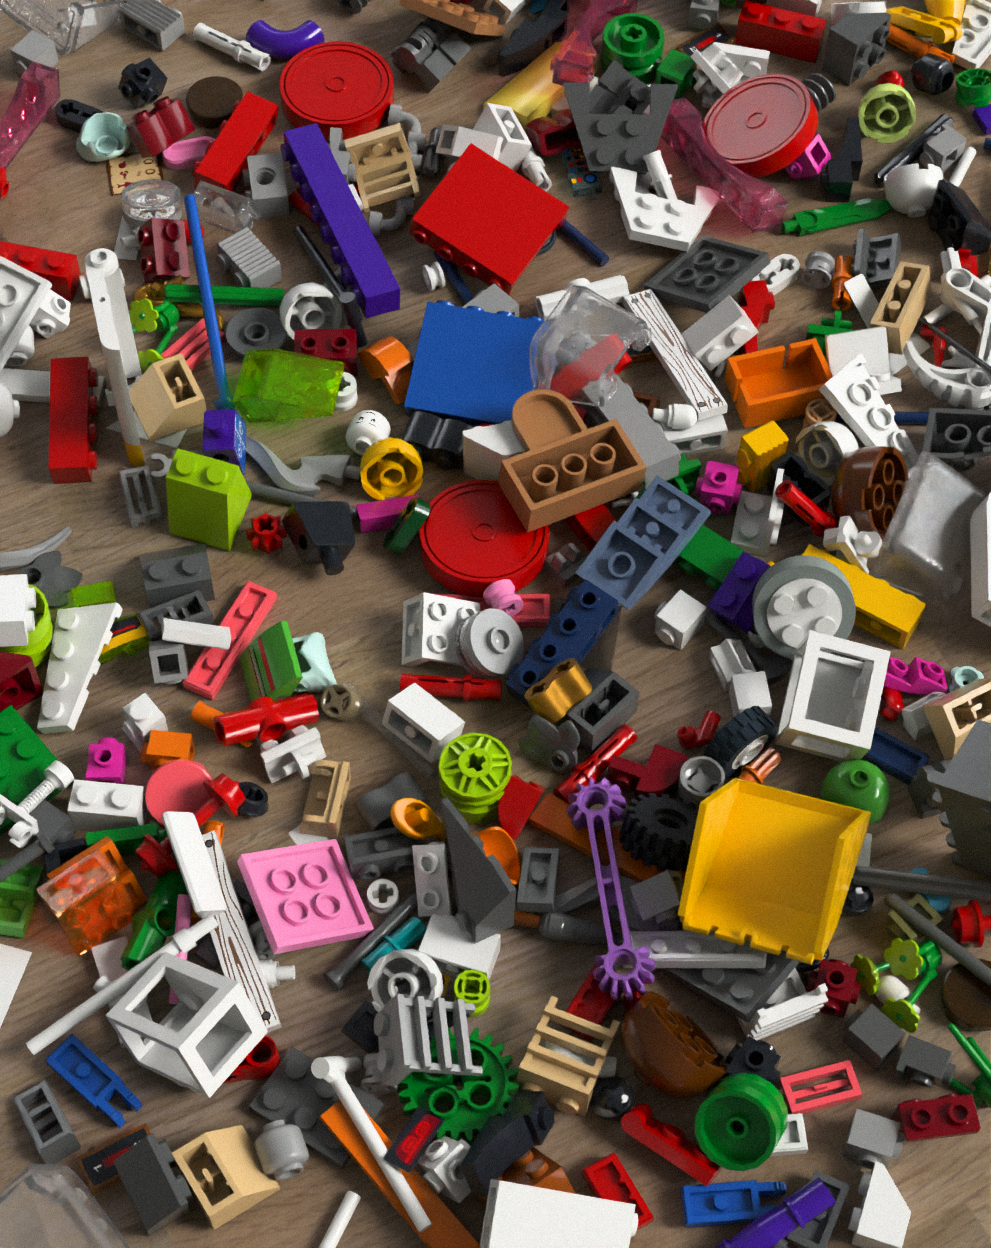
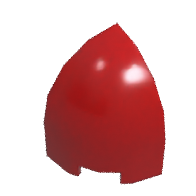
[498,775,545,841]

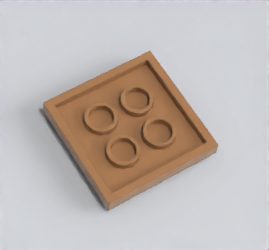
[399,0,506,37]

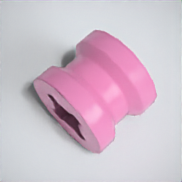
[483,579,524,617]

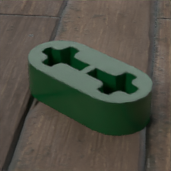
[383,497,431,556]

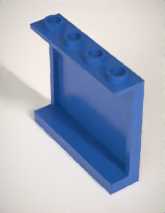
[404,300,550,428]

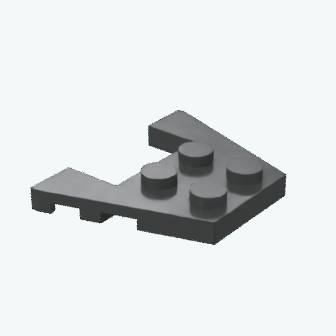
[563,82,677,174]

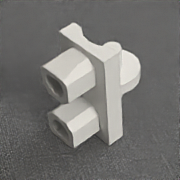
[690,43,743,96]
[823,516,883,574]
[260,725,327,783]

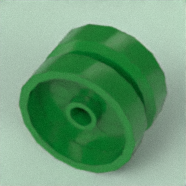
[601,13,664,84]
[695,1073,788,1171]

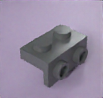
[851,228,901,290]
[344,827,417,880]

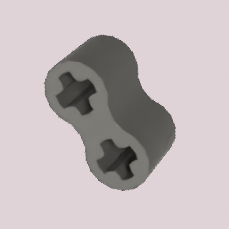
[355,773,430,831]

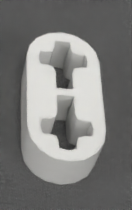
[751,254,800,295]

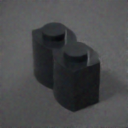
[401,411,472,470]
[767,452,831,527]

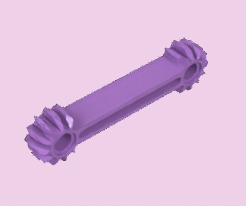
[566,776,656,1002]

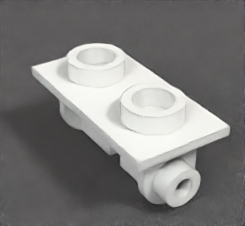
[412,842,452,917]

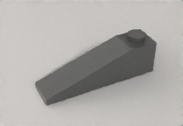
[440,797,516,943]

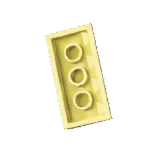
[483,42,599,134]

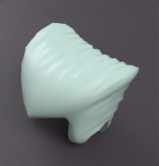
[76,112,132,162]
[292,632,337,693]

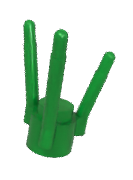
[948,1023,991,1108]

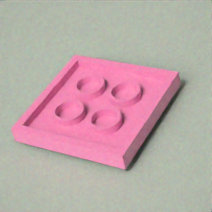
[237,839,374,955]

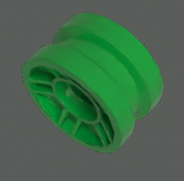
[955,68,991,108]

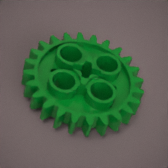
[398,1028,519,1146]

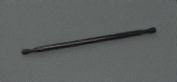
[918,317,991,374]

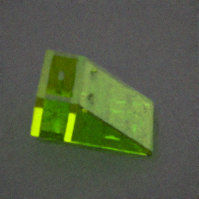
[232,348,345,423]

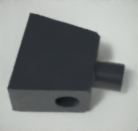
[282,501,355,576]

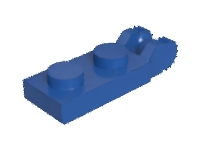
[45,1034,143,1129]
[680,1180,787,1228]

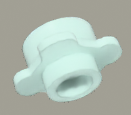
[948,666,984,693]

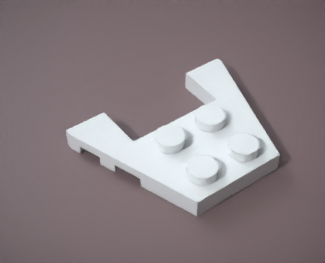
[609,167,722,252]

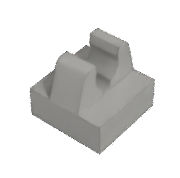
[544,543,585,588]

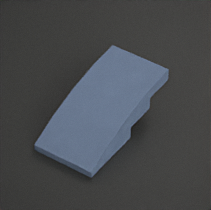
[576,475,711,610]

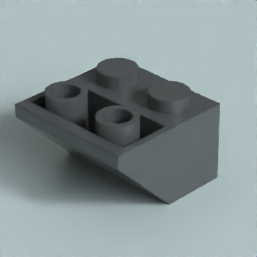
[822,12,891,86]
[554,668,639,755]
[113,1133,193,1236]

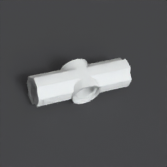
[535,275,630,322]

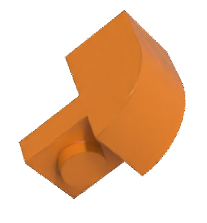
[357,336,414,404]

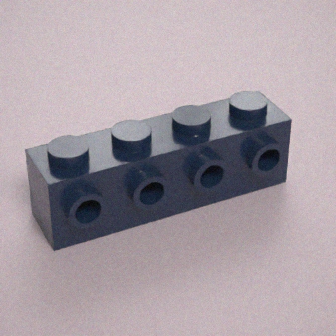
[506,579,619,709]

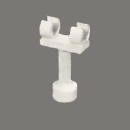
[0,760,74,848]

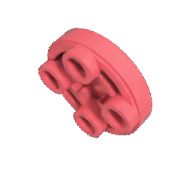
[145,759,213,826]

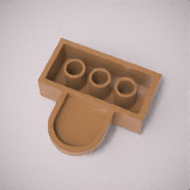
[498,389,647,533]

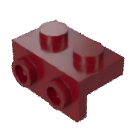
[137,217,190,284]
[891,1094,981,1142]

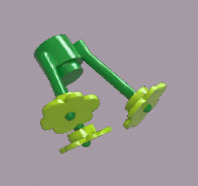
[129,298,180,371]
[850,938,943,1033]

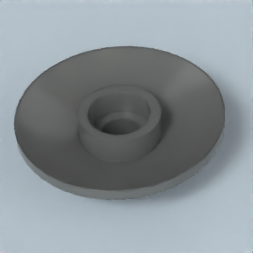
[226,308,287,358]

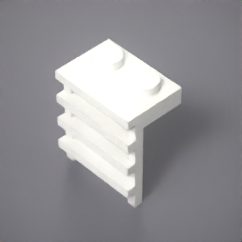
[736,968,828,1041]

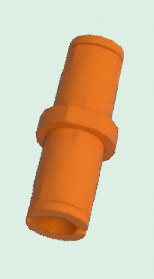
[831,255,854,310]

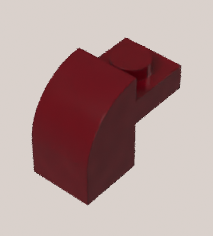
[607,744,688,800]

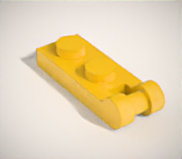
[886,6,962,45]

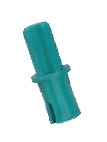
[361,917,426,973]

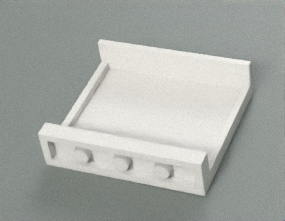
[479,1179,638,1248]

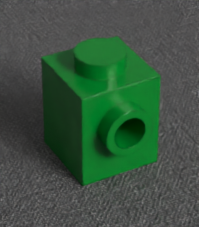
[655,49,697,101]

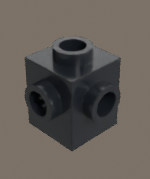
[118,57,168,108]
[723,1036,781,1085]

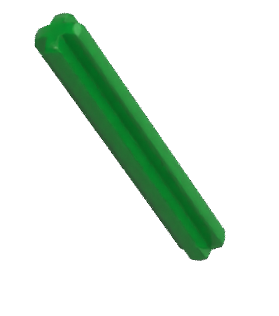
[164,284,284,306]

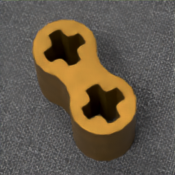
[525,658,593,724]

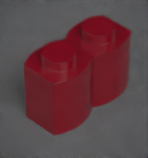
[126,96,195,158]
[526,109,581,155]

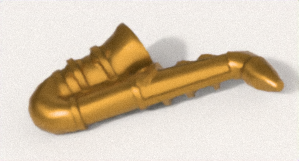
[133,275,224,332]

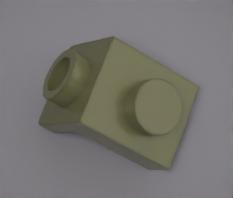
[886,893,943,944]

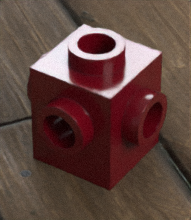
[806,959,861,1018]

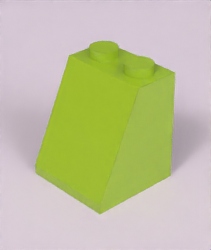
[166,448,252,552]

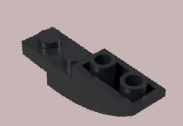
[497,0,570,77]

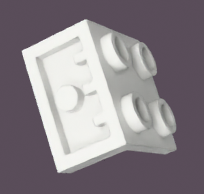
[702,42,770,108]
[825,326,902,395]
[731,468,784,557]
[401,592,480,668]

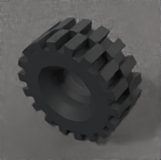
[619,793,698,873]

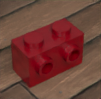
[294,329,358,379]

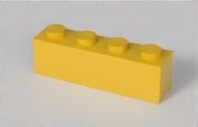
[802,544,926,650]

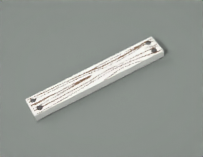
[623,289,728,421]
[202,831,282,1033]

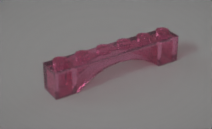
[550,0,638,86]
[0,61,60,169]
[660,97,789,233]

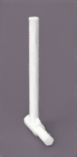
[311,1056,432,1233]

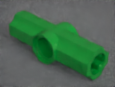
[120,870,188,971]

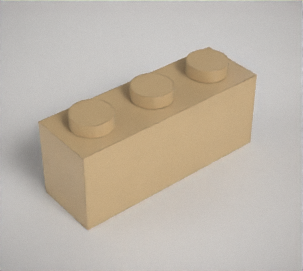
[870,261,932,355]

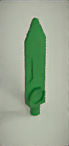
[781,198,893,237]

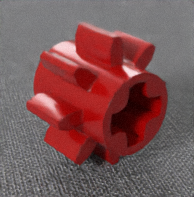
[246,512,287,554]

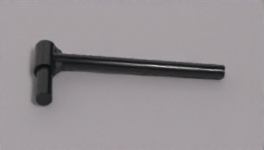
[293,225,368,347]

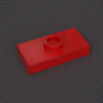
[560,964,618,1042]
[581,1152,654,1230]

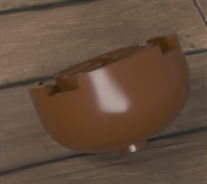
[831,446,909,543]
[621,991,727,1099]

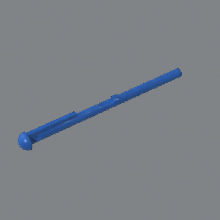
[183,194,237,410]

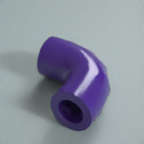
[246,20,325,60]

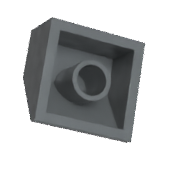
[141,543,215,608]

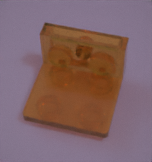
[36,849,137,956]

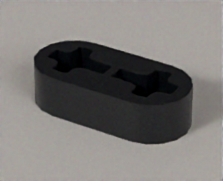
[55,99,103,133]

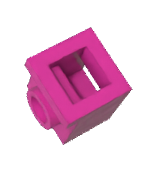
[85,738,127,784]

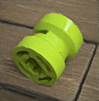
[454,969,490,1017]

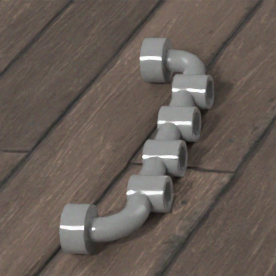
[368,103,426,236]

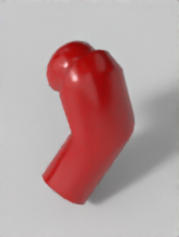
[677,711,721,749]

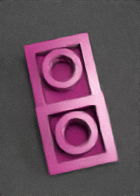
[884,657,948,695]

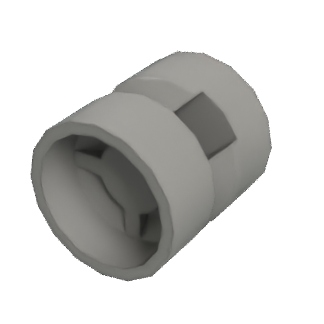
[676,756,725,811]

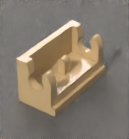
[299,760,351,839]

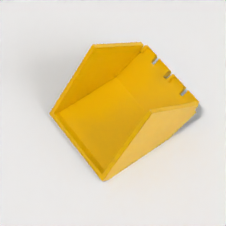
[678,778,871,965]

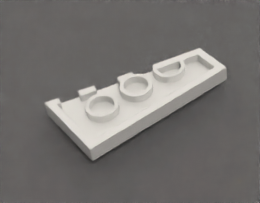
[818,353,924,483]

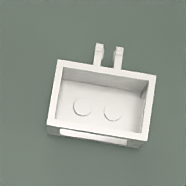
[775,630,891,762]
[105,952,268,1098]

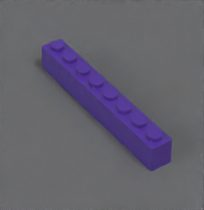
[280,123,400,319]

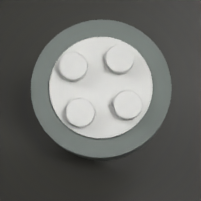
[752,555,856,659]

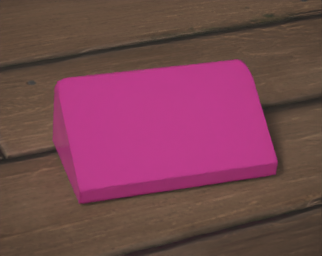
[356,494,420,533]

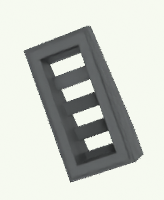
[138,589,213,641]
[12,1080,81,1166]

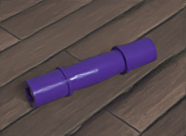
[715,1177,836,1248]

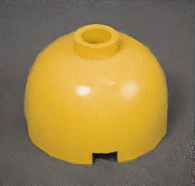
[359,437,423,501]

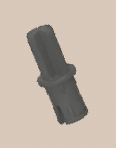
[422,126,446,178]

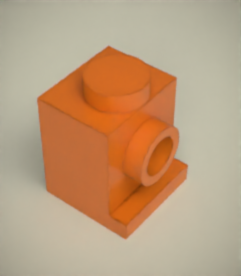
[141,730,195,770]

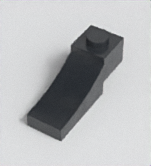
[820,118,863,203]
[460,1091,555,1196]

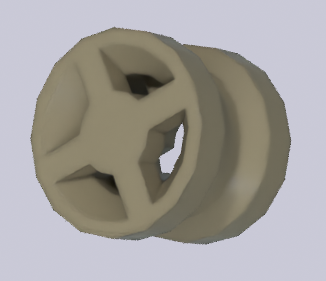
[321,684,363,722]

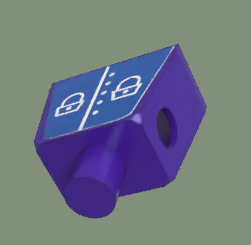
[202,409,246,478]

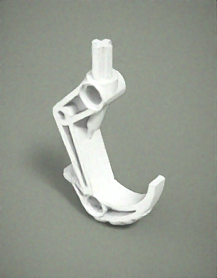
[903,247,991,410]

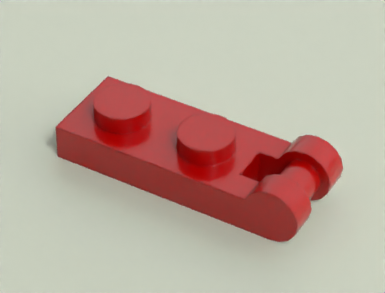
[621,1103,722,1186]

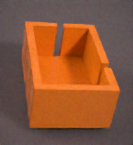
[724,338,833,429]

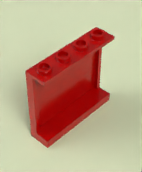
[409,143,570,296]

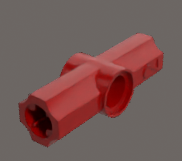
[213,693,319,746]

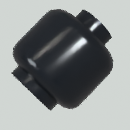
[911,53,955,95]

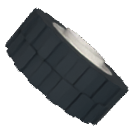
[703,706,778,779]

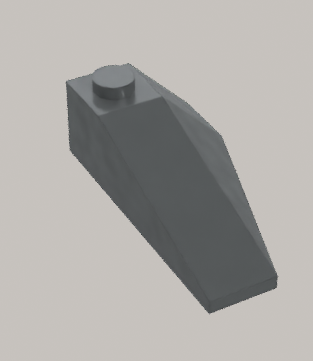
[921,408,991,463]

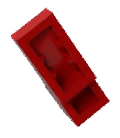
[738,280,775,355]

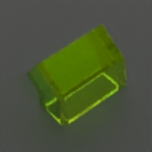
[71,580,117,608]

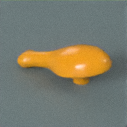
[390,798,445,842]

